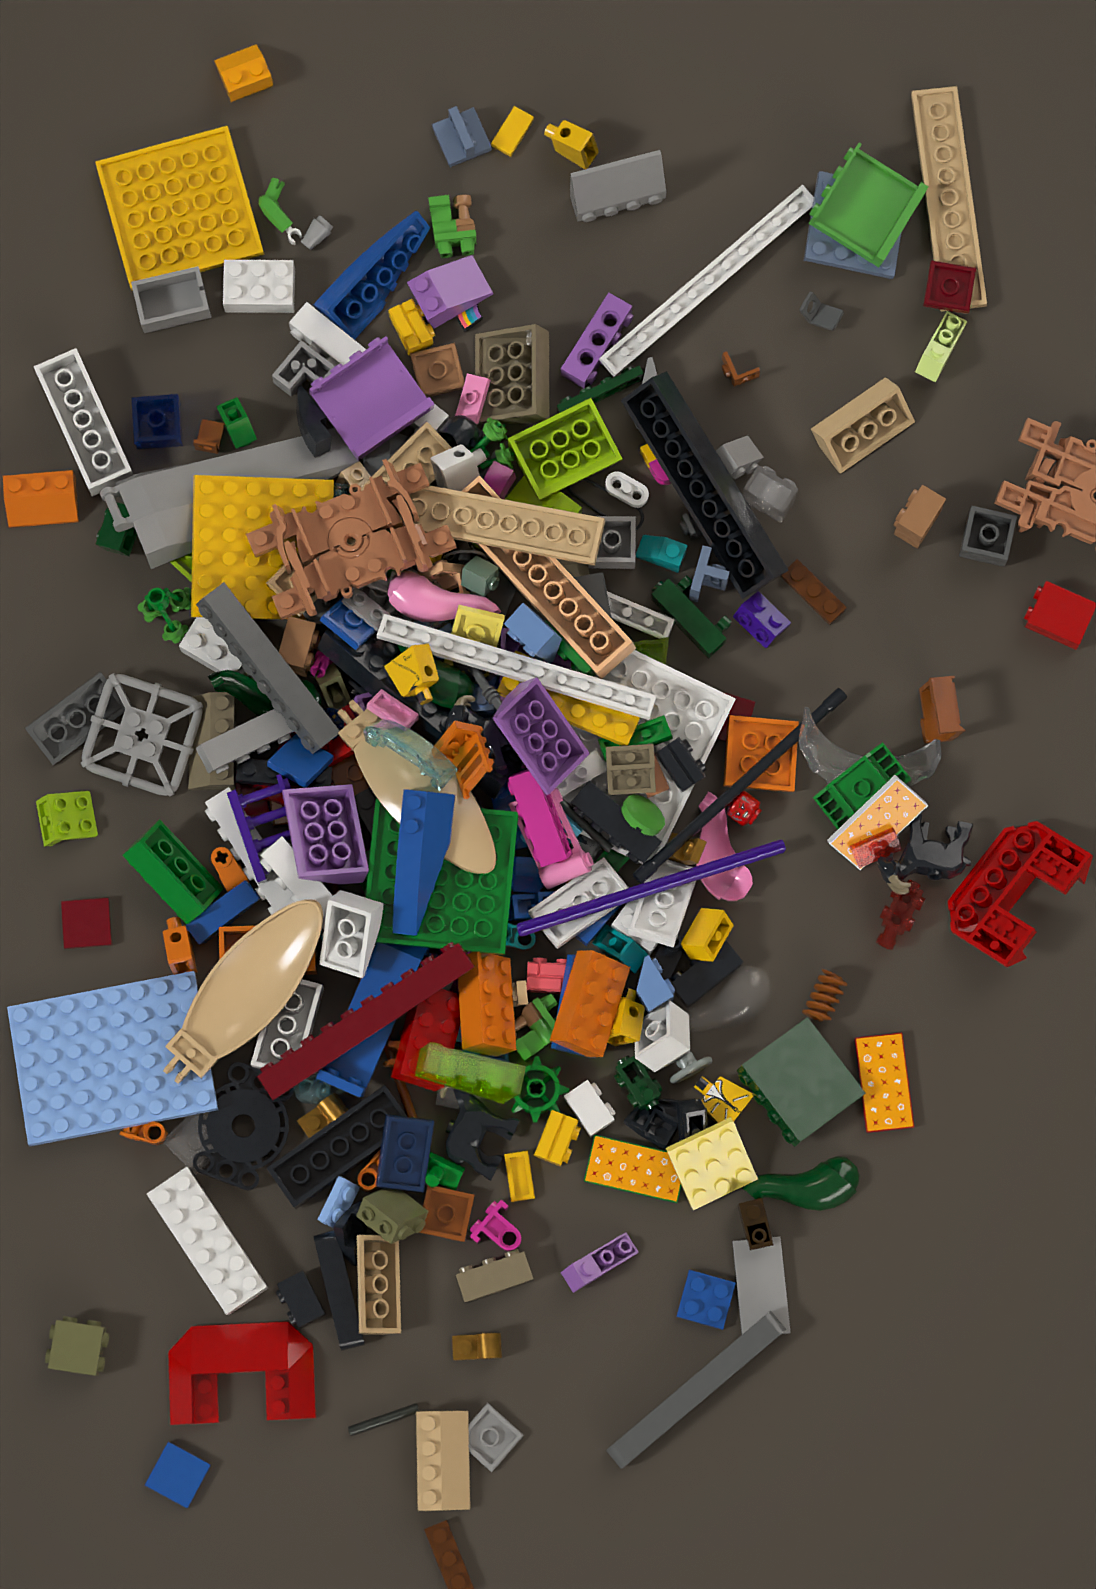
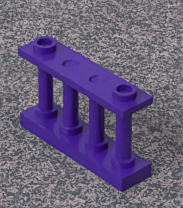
[227,774,291,884]

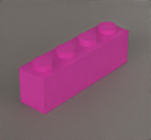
[508,769,573,867]

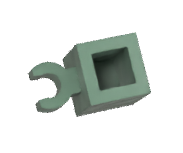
[461,556,500,597]

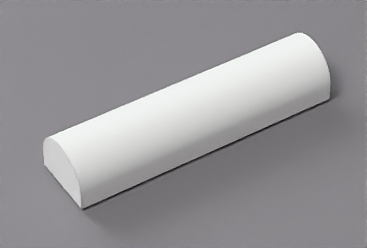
[607,591,675,641]

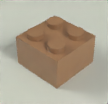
[893,484,946,549]
[279,616,322,677]

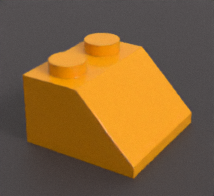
[214,44,273,102]

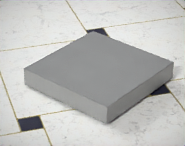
[468,1403,524,1472]

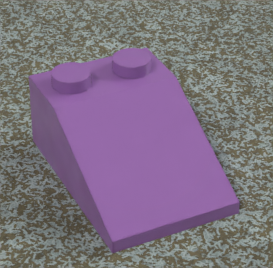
[407,255,493,328]

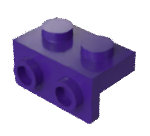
[733,591,791,648]

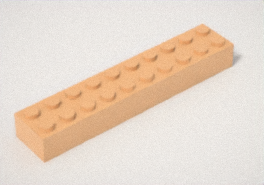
[462,476,636,679]

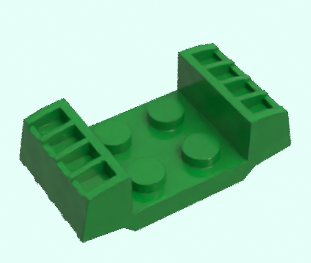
[813,742,912,830]

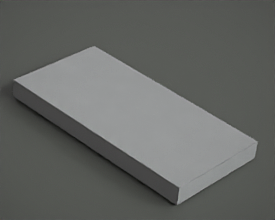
[732,1237,791,1335]

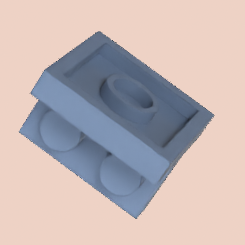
[432,106,492,167]
[689,545,730,602]

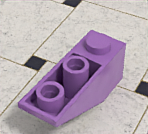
[561,1232,639,1293]

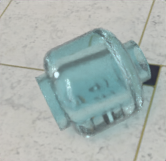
[294,1073,330,1105]

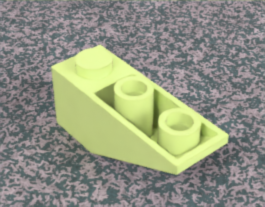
[915,311,967,382]

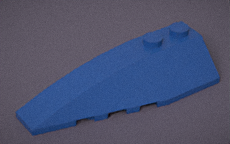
[313,211,430,340]
[393,789,455,936]

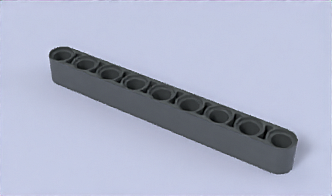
[606,1311,786,1469]

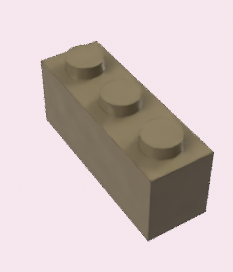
[456,1249,534,1304]

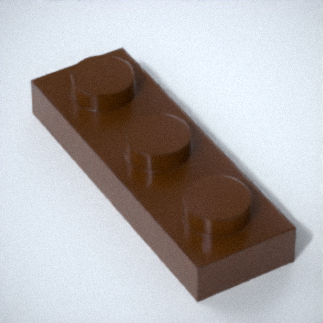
[780,559,847,625]
[424,1520,474,1589]

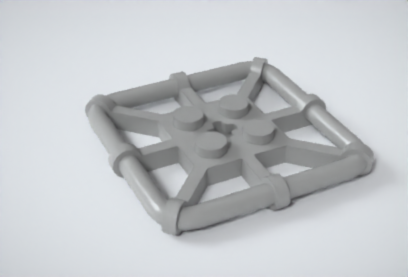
[81,673,203,797]

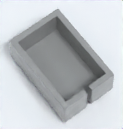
[131,266,211,333]

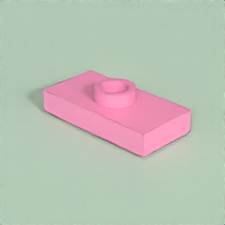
[455,374,491,424]
[367,689,419,734]

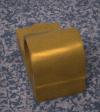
[666,833,707,865]
[297,1093,348,1138]
[452,1333,502,1360]

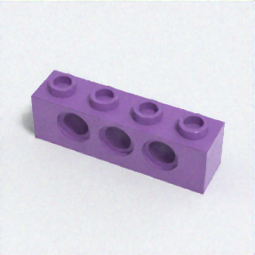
[561,293,634,388]

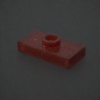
[850,827,902,868]

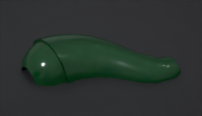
[397,644,475,709]
[742,1156,860,1211]

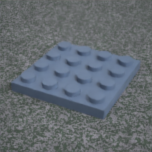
[804,171,901,279]

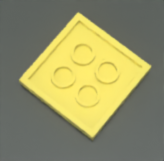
[666,1117,758,1210]

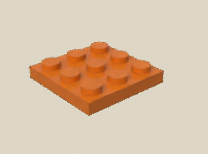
[723,715,799,792]

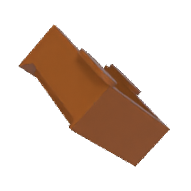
[919,676,966,744]

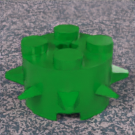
[503,1056,569,1122]

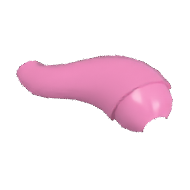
[387,571,501,622]
[696,791,753,901]

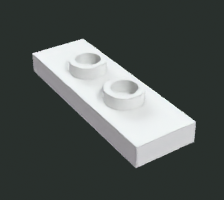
[556,750,607,797]

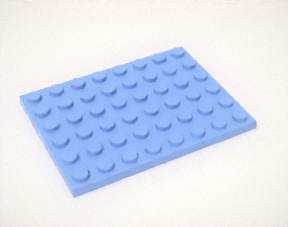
[7,971,218,1146]

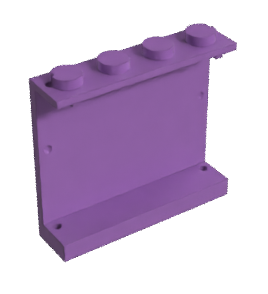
[310,336,435,461]

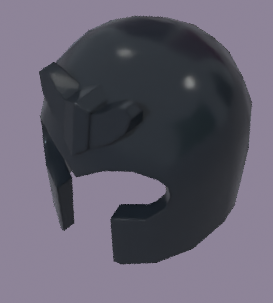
[438,415,484,450]

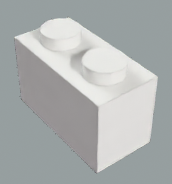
[564,1080,616,1137]

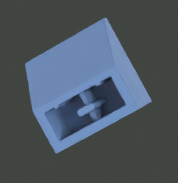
[504,603,562,664]
[636,955,675,1014]

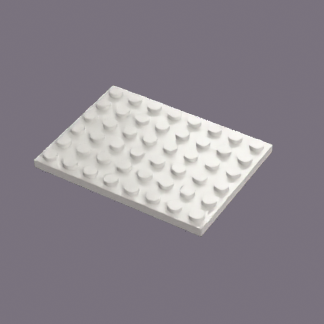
[562,650,735,864]

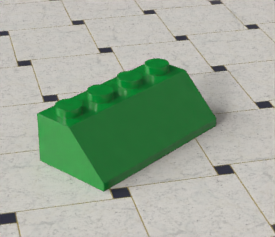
[122,819,224,924]

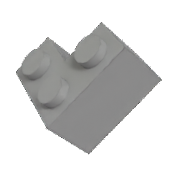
[272,341,335,397]
[716,435,764,479]

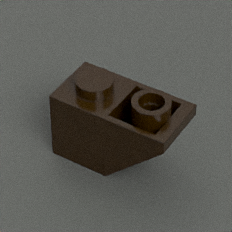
[738,1198,774,1251]

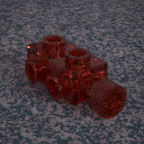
[876,880,925,950]

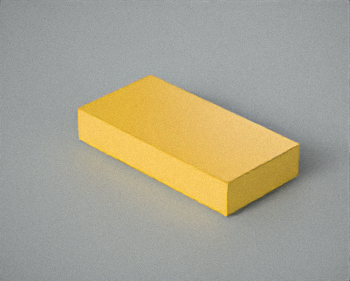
[491,106,534,157]
[504,1151,535,1202]

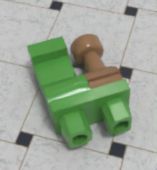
[428,195,477,258]
[514,994,558,1063]

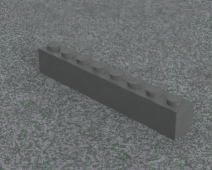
[196,583,340,754]

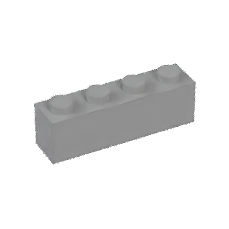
[196,709,294,774]

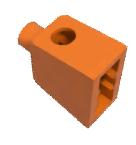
[163,917,198,975]

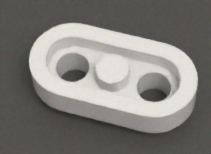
[605,472,649,508]

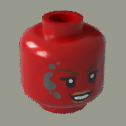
[727,791,762,826]

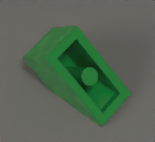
[216,397,257,448]

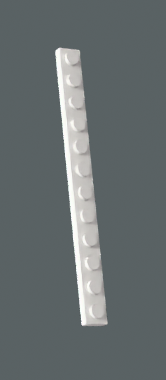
[599,185,814,377]
[377,614,657,720]

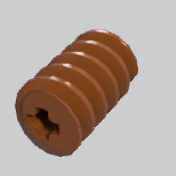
[802,969,847,1022]

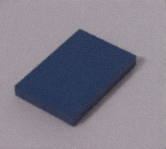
[376,1114,434,1192]

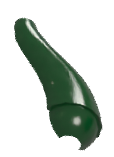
[208,670,321,716]

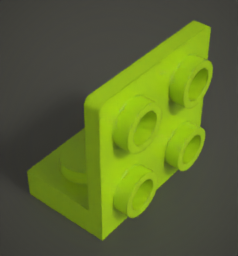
[36,791,98,847]

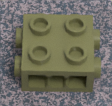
[357,1188,429,1244]
[45,1316,109,1376]

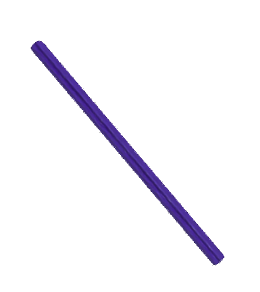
[516,839,786,936]

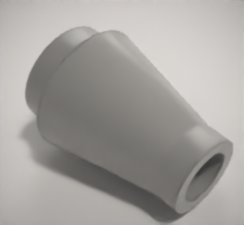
[301,215,333,250]

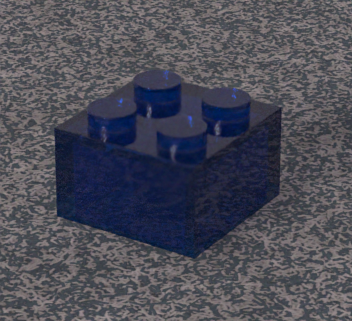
[131,394,183,450]

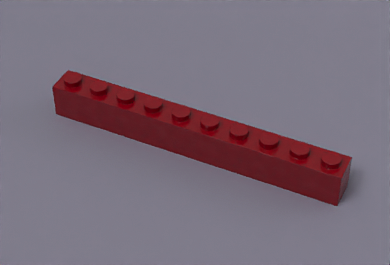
[257,942,475,1100]

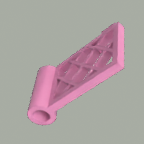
[508,787,594,889]

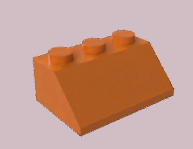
[3,470,79,528]

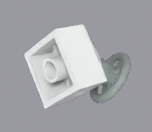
[635,1000,712,1084]

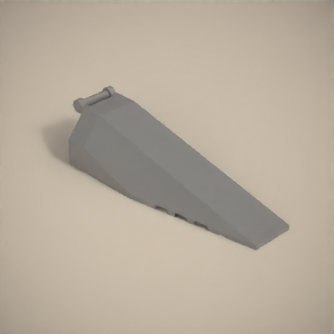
[100,428,359,569]

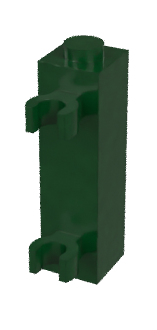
[651,575,732,659]

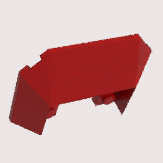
[948,821,1093,968]
[168,1322,316,1425]

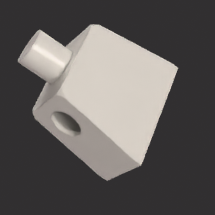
[430,445,487,491]

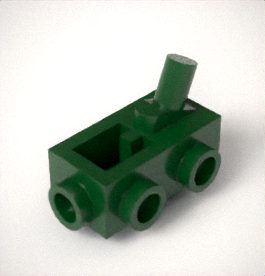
[614,1055,662,1111]

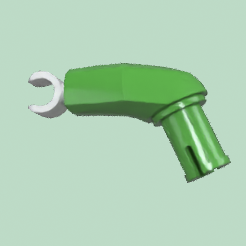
[259,178,302,245]

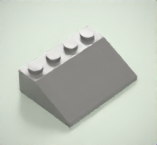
[570,150,666,222]

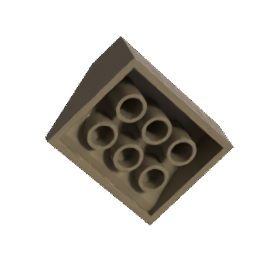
[475,324,549,424]

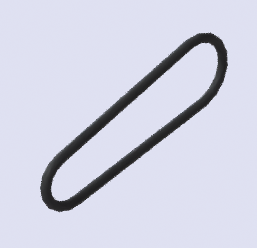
[567,478,644,531]

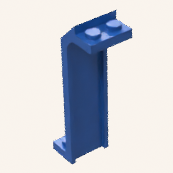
[316,943,431,1097]

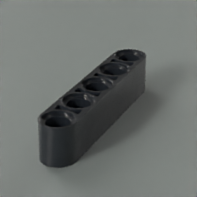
[313,1230,365,1351]

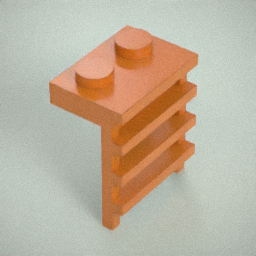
[430,721,494,800]

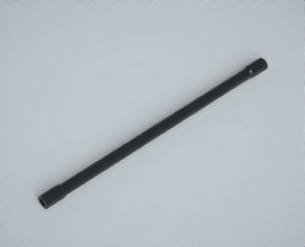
[633,688,847,884]

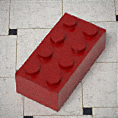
[391,989,461,1091]

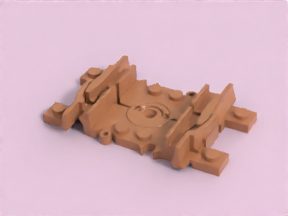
[994,418,1096,550]
[246,459,457,620]

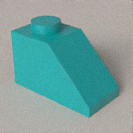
[635,535,687,573]
[592,925,649,973]

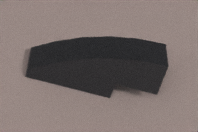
[296,386,332,458]

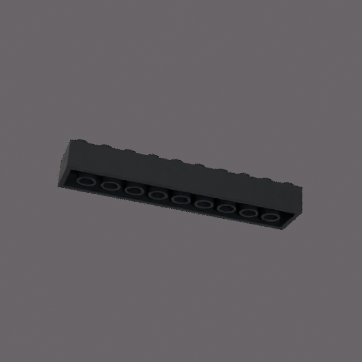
[621,371,789,599]
[317,629,525,800]

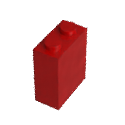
[1024,581,1096,650]

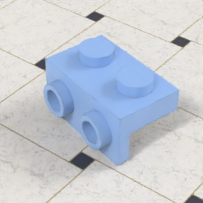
[317,1176,360,1228]

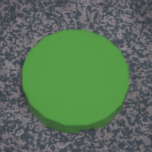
[621,794,665,836]

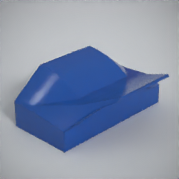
[511,857,544,893]

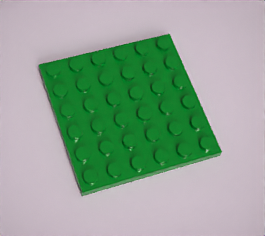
[366,799,518,955]

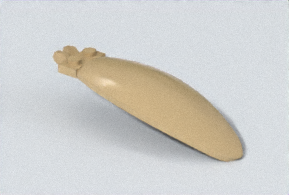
[338,700,496,874]
[163,899,323,1084]

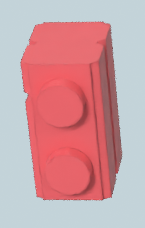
[526,958,567,994]

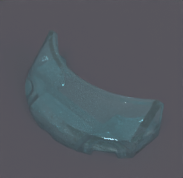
[363,719,458,791]

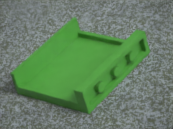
[809,143,929,268]

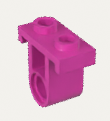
[470,1200,521,1251]

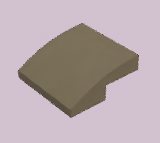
[606,744,656,796]

